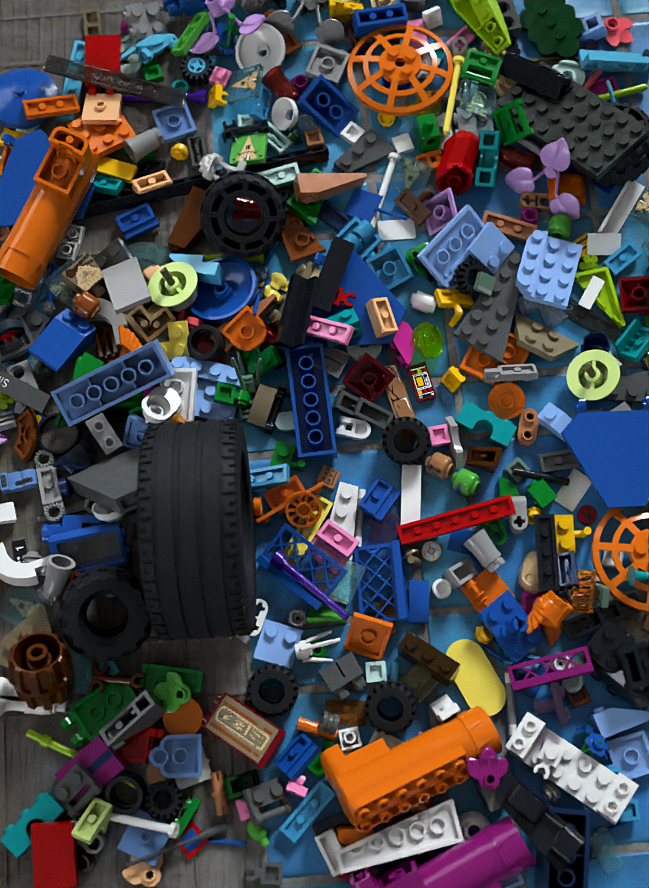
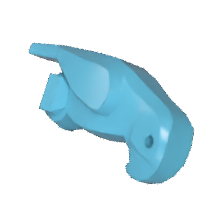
[120,34,178,64]

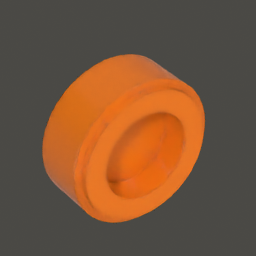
[253,497,264,516]

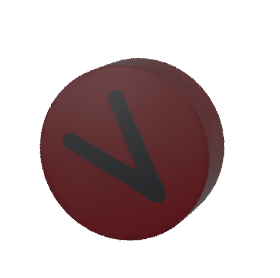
[576,505,597,525]

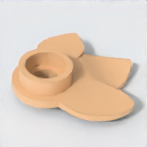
[122,854,163,887]

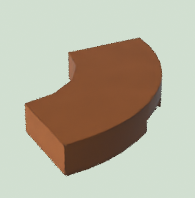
[13,407,39,462]

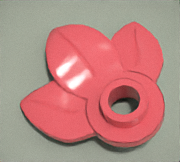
[604,17,633,47]

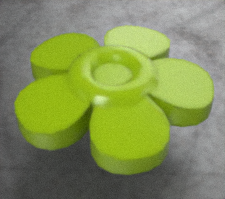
[578,254,599,271]
[0,391,15,410]

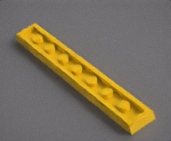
[0,128,138,184]

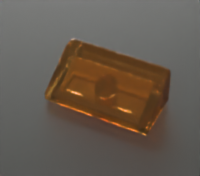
[326,700,366,726]

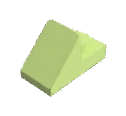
[71,797,113,845]

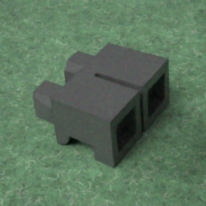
[319,651,366,700]

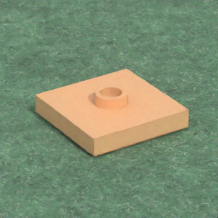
[81,94,123,125]

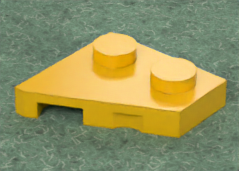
[328,0,364,24]

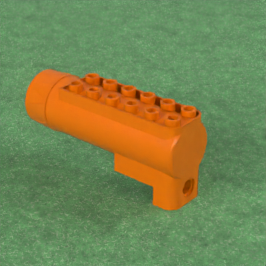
[0,126,101,290]
[320,706,502,832]

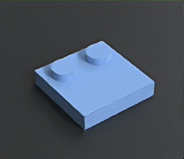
[466,222,515,275]
[253,619,303,670]
[606,729,649,780]

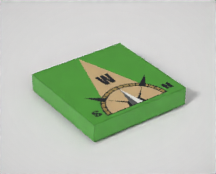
[229,133,268,167]

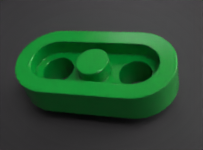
[480,519,508,547]

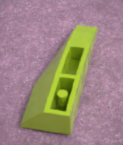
[450,0,511,55]

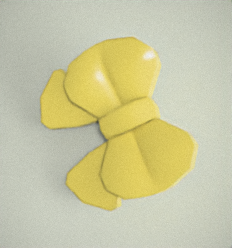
[262,272,290,303]

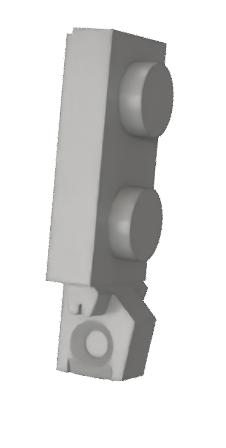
[483,364,538,383]

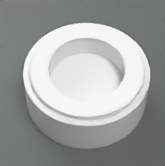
[432,579,452,599]

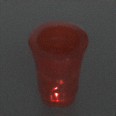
[262,66,300,102]
[498,144,538,171]
[232,197,261,220]

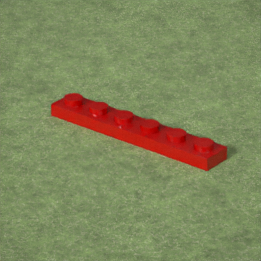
[396,494,516,547]

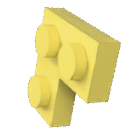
[160,320,192,360]

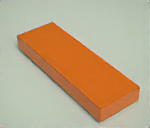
[22,94,80,120]

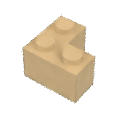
[121,303,176,343]

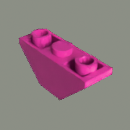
[387,321,417,370]

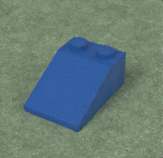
[295,74,359,138]
[27,308,97,373]

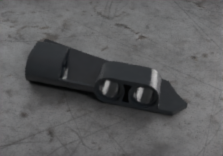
[496,773,586,873]

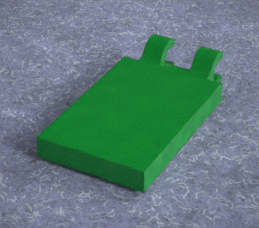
[60,672,137,748]

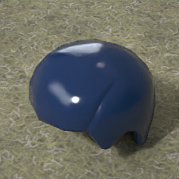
[581,332,610,353]

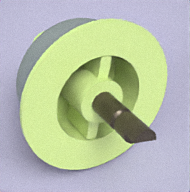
[148,262,198,312]
[566,349,620,401]

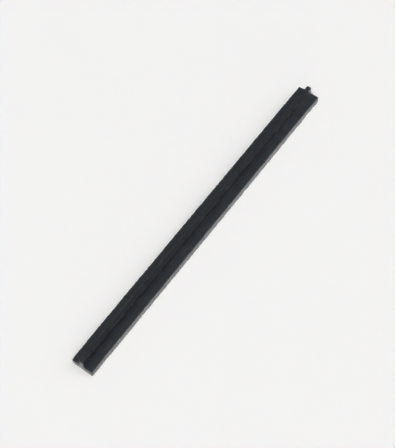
[73,144,329,221]

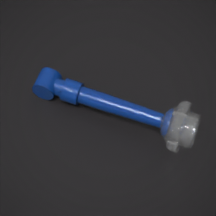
[254,236,281,280]
[40,263,60,315]

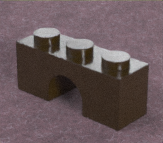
[397,631,460,687]

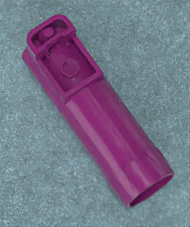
[350,815,536,888]

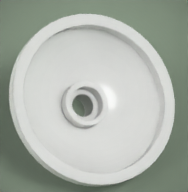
[235,23,286,78]

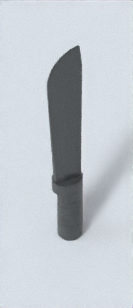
[37,499,95,524]

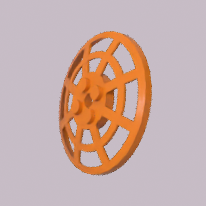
[347,24,453,116]
[591,502,649,613]

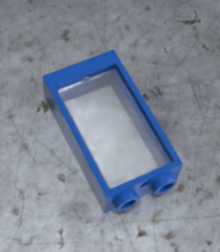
[48,520,132,573]

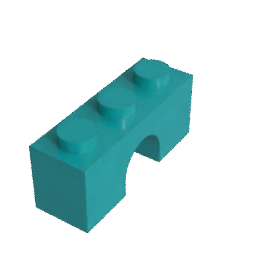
[475,130,501,189]
[455,401,517,451]
[0,791,67,858]

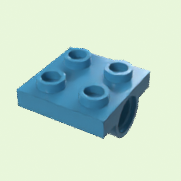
[331,216,383,261]

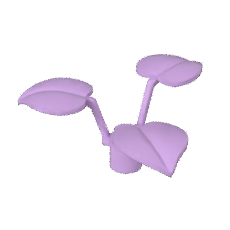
[189,0,266,53]
[505,138,580,220]

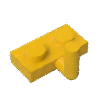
[434,288,474,328]
[554,515,592,554]

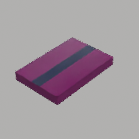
[54,734,127,803]

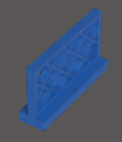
[255,523,348,610]
[354,540,410,623]

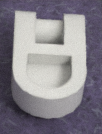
[335,416,371,441]

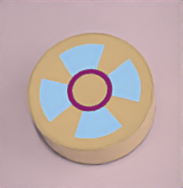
[421,541,441,562]

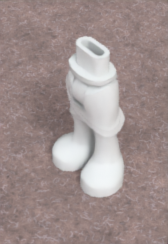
[0,677,67,716]

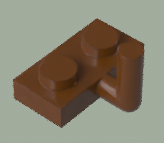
[394,188,434,226]

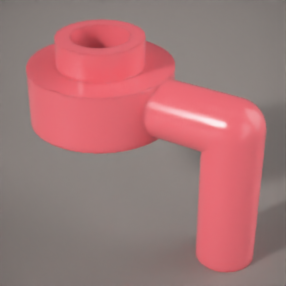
[175,308,205,331]

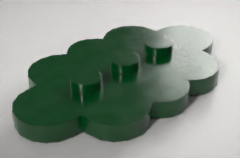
[520,0,584,60]

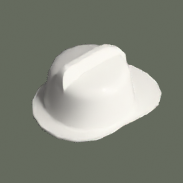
[142,386,180,424]

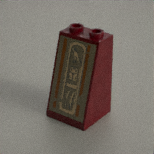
[202,692,287,769]

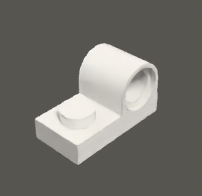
[429,694,460,724]

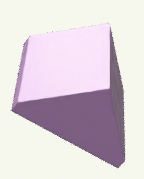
[423,187,457,237]

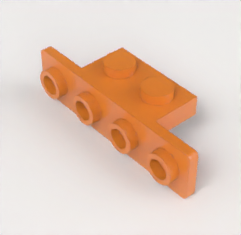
[255,475,325,525]

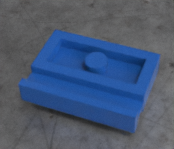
[115,202,160,242]
[357,476,401,523]
[274,731,322,782]

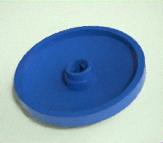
[0,69,59,129]
[189,256,258,324]

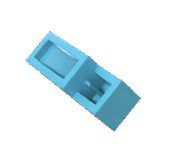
[169,254,225,285]

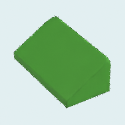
[307,607,348,624]

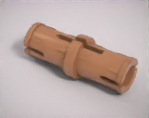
[210,770,230,816]

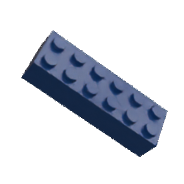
[285,343,337,462]

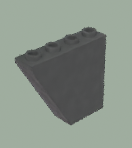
[67,446,140,514]

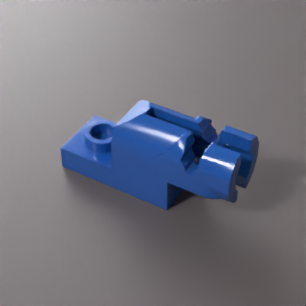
[162,0,208,18]
[41,515,105,544]

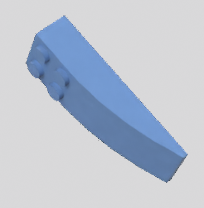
[50,338,175,427]

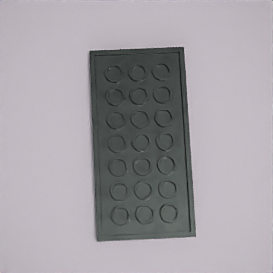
[491,61,649,181]

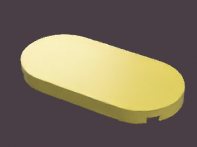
[446,639,506,716]

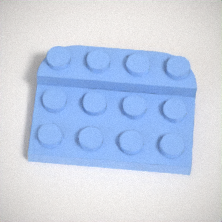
[417,205,485,289]
[515,230,583,310]
[170,356,241,421]

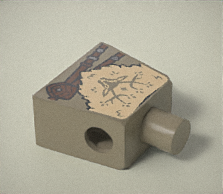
[61,252,107,298]

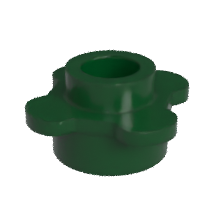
[286,128,303,145]

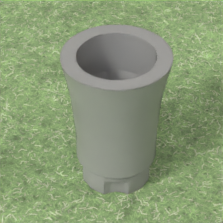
[123,127,165,163]
[463,528,505,573]
[43,554,76,601]

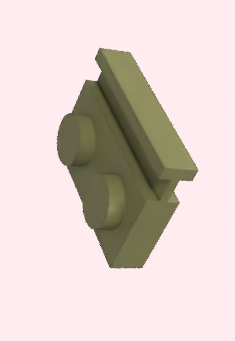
[400,663,440,704]

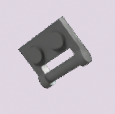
[50,761,104,820]
[242,777,293,827]

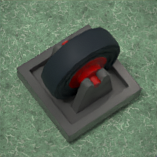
[0,313,34,363]

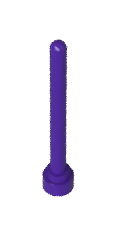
[122,90,207,104]
[269,550,349,620]

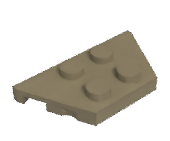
[513,311,580,362]
[0,603,52,668]

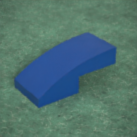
[408,580,429,624]

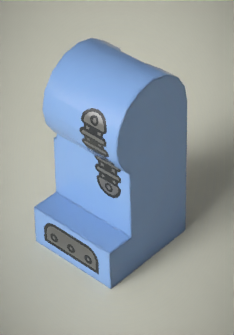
[0,469,39,495]

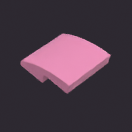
[305,519,360,577]

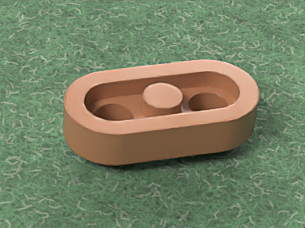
[516,408,539,447]

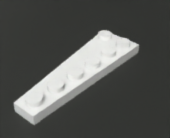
[315,482,358,605]

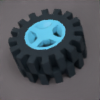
[181,52,213,87]

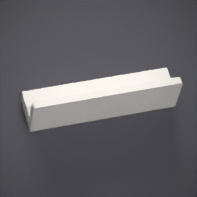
[597,181,645,233]

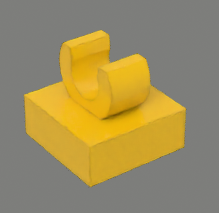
[208,83,228,109]
[440,366,466,393]

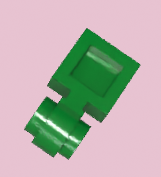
[213,382,251,408]

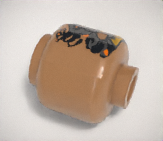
[425,452,455,480]

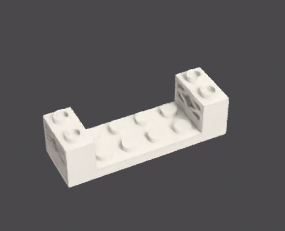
[505,712,639,825]

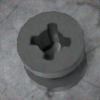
[318,711,340,735]

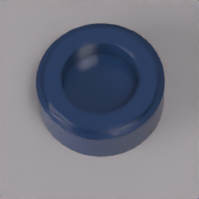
[58,477,73,497]

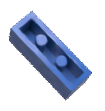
[351,3,409,37]

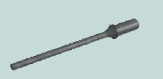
[126,822,228,868]

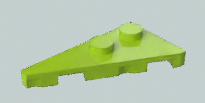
[574,267,626,329]

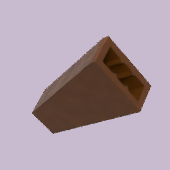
[167,186,206,254]

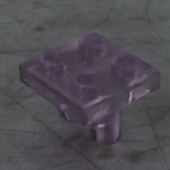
[533,682,571,725]

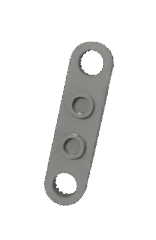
[34,450,66,523]

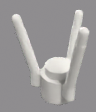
[294,630,341,663]

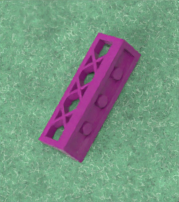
[507,646,595,692]

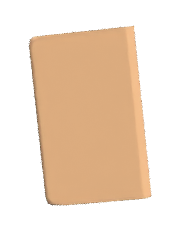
[132,170,173,195]
[366,297,399,338]

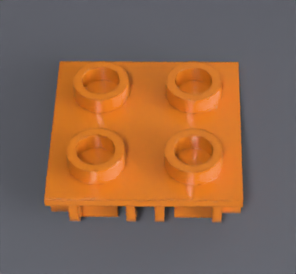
[460,568,515,613]

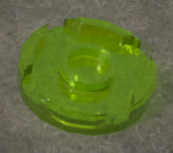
[413,322,444,360]

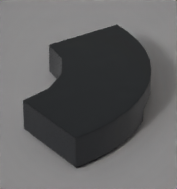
[124,160,166,189]

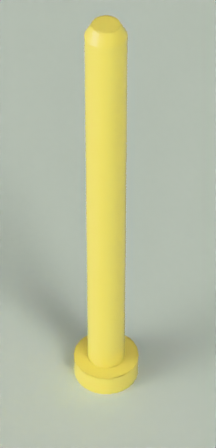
[442,56,465,136]

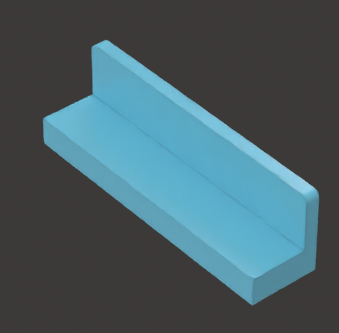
[578,49,649,73]

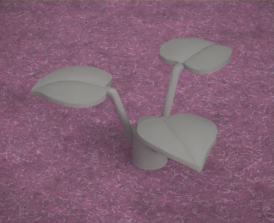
[264,0,345,44]

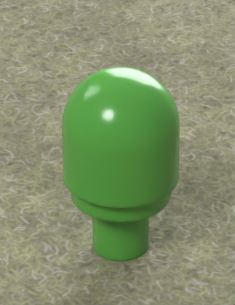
[247,820,270,848]

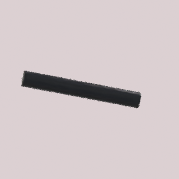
[512,468,570,486]

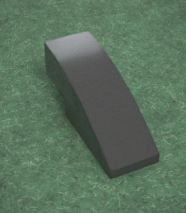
[331,390,394,430]

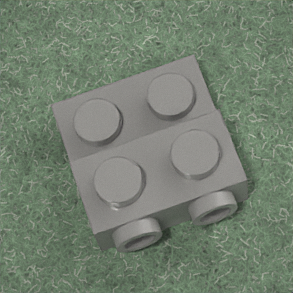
[122,1,169,45]
[305,43,351,87]
[453,107,494,139]

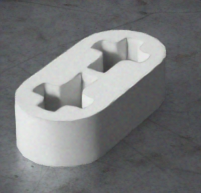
[249,599,268,637]

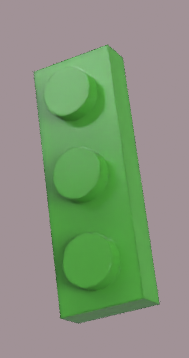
[171,12,210,57]

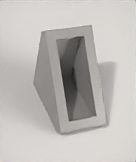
[443,557,479,591]

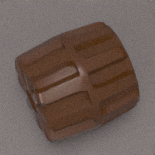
[8,631,75,711]

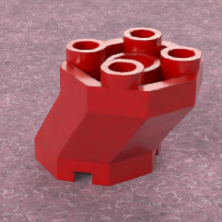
[435,130,480,195]

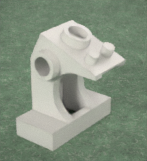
[199,153,247,181]

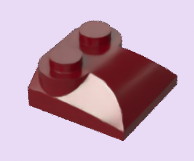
[619,276,649,316]
[342,352,396,403]

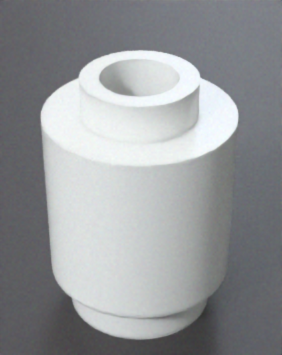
[409,290,437,314]

